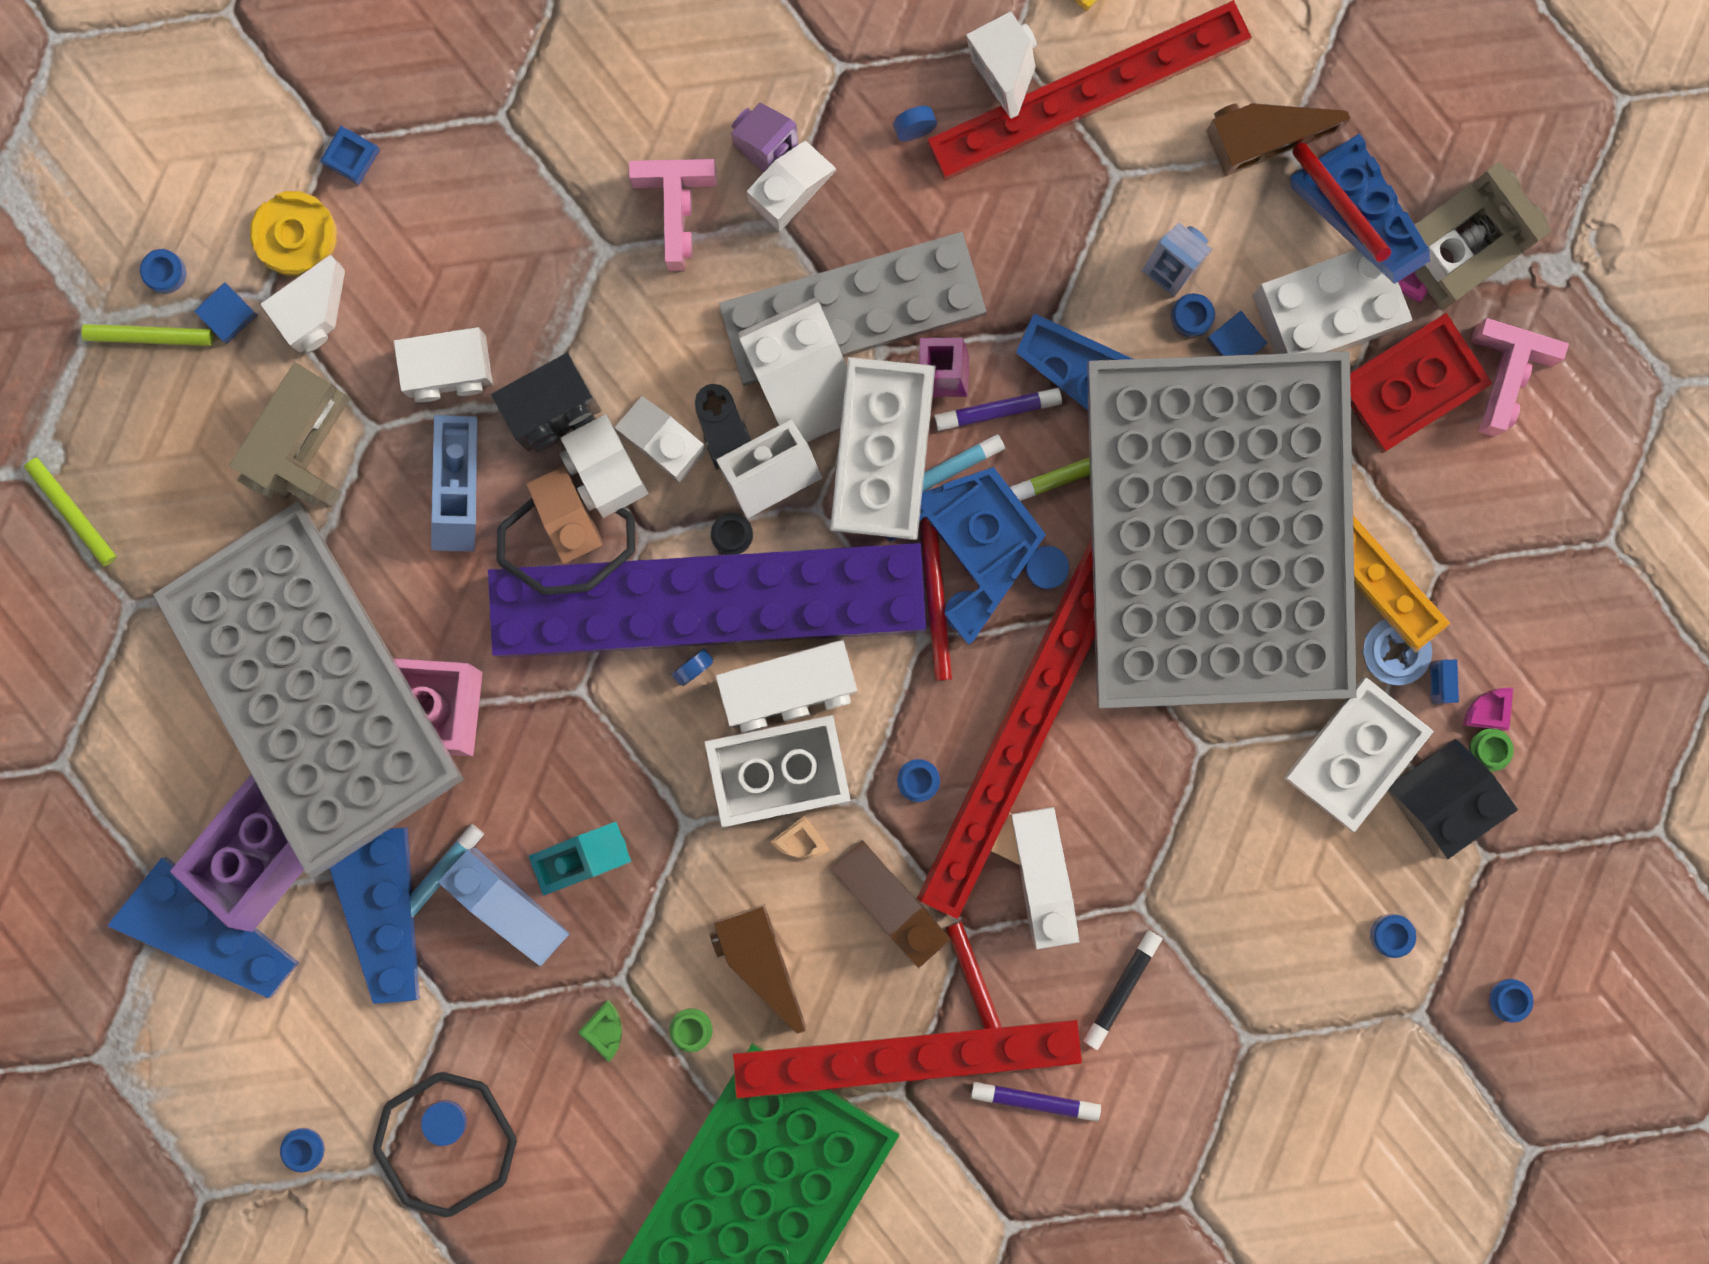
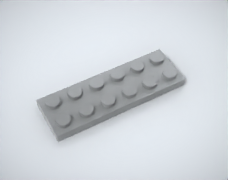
[719,232,987,386]

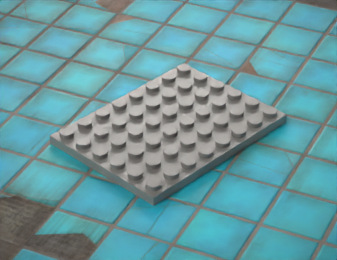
[1087,351,1357,708]

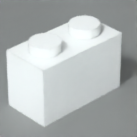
[394,327,493,402]
[716,419,822,519]

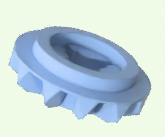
[1361,620,1432,685]

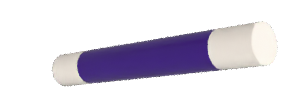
[934,388,1062,431]
[971,1081,1101,1122]

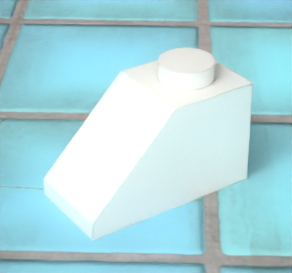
[966,11,1037,119]
[746,141,836,232]
[261,255,345,353]
[614,396,707,483]

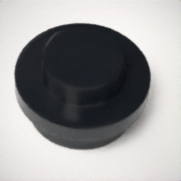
[711,513,753,555]

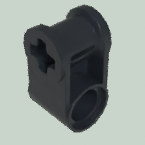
[695,384,751,471]

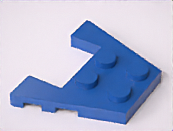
[884,467,1046,646]

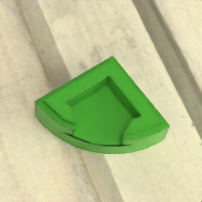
[578,999,622,1062]

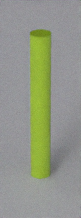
[81,324,214,346]
[24,457,117,567]

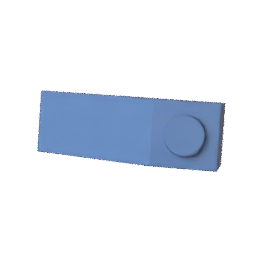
[1142,222,1212,297]
[431,415,477,552]
[438,847,570,966]

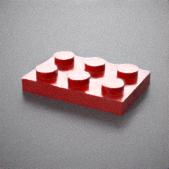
[1350,313,1493,453]

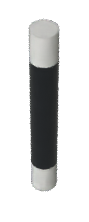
[1083,930,1163,1050]

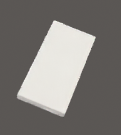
[830,357,935,540]

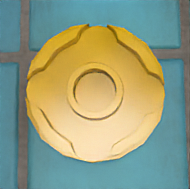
[250,191,337,276]

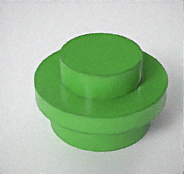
[1469,728,1514,771]
[669,1008,713,1052]

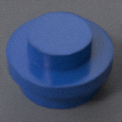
[897,759,940,802]
[1489,979,1534,1023]
[280,1128,325,1173]

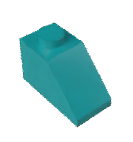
[528,822,632,896]

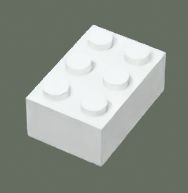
[1253,250,1413,354]
[716,640,857,733]
[705,715,851,827]

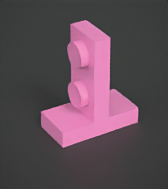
[629,159,717,271]
[1470,318,1569,437]

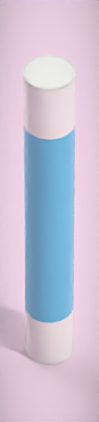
[922,434,1005,492]
[410,823,484,917]

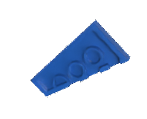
[1290,133,1430,284]
[1016,313,1133,410]
[330,827,420,1004]
[107,857,300,998]

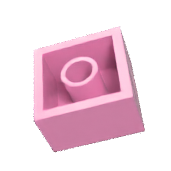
[394,659,483,757]

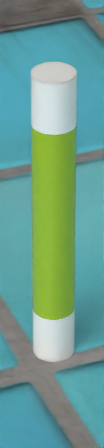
[1010,457,1090,501]

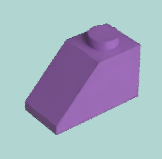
[731,102,798,172]

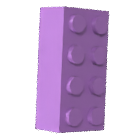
[170,774,304,932]

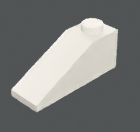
[1011,807,1080,949]

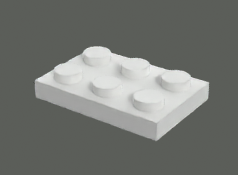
[1284,677,1434,832]

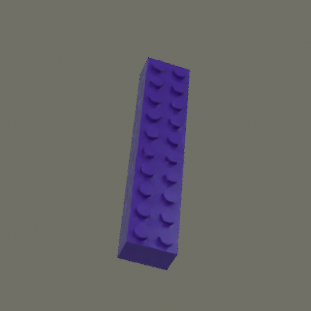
[488,543,926,658]

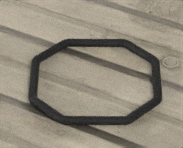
[496,485,635,596]
[373,1072,517,1217]

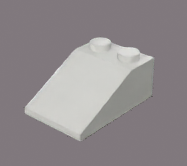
[737,298,847,442]

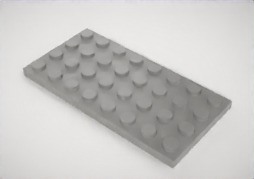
[153,501,464,878]

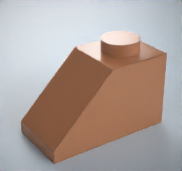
[526,465,603,564]

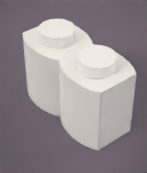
[559,414,648,518]

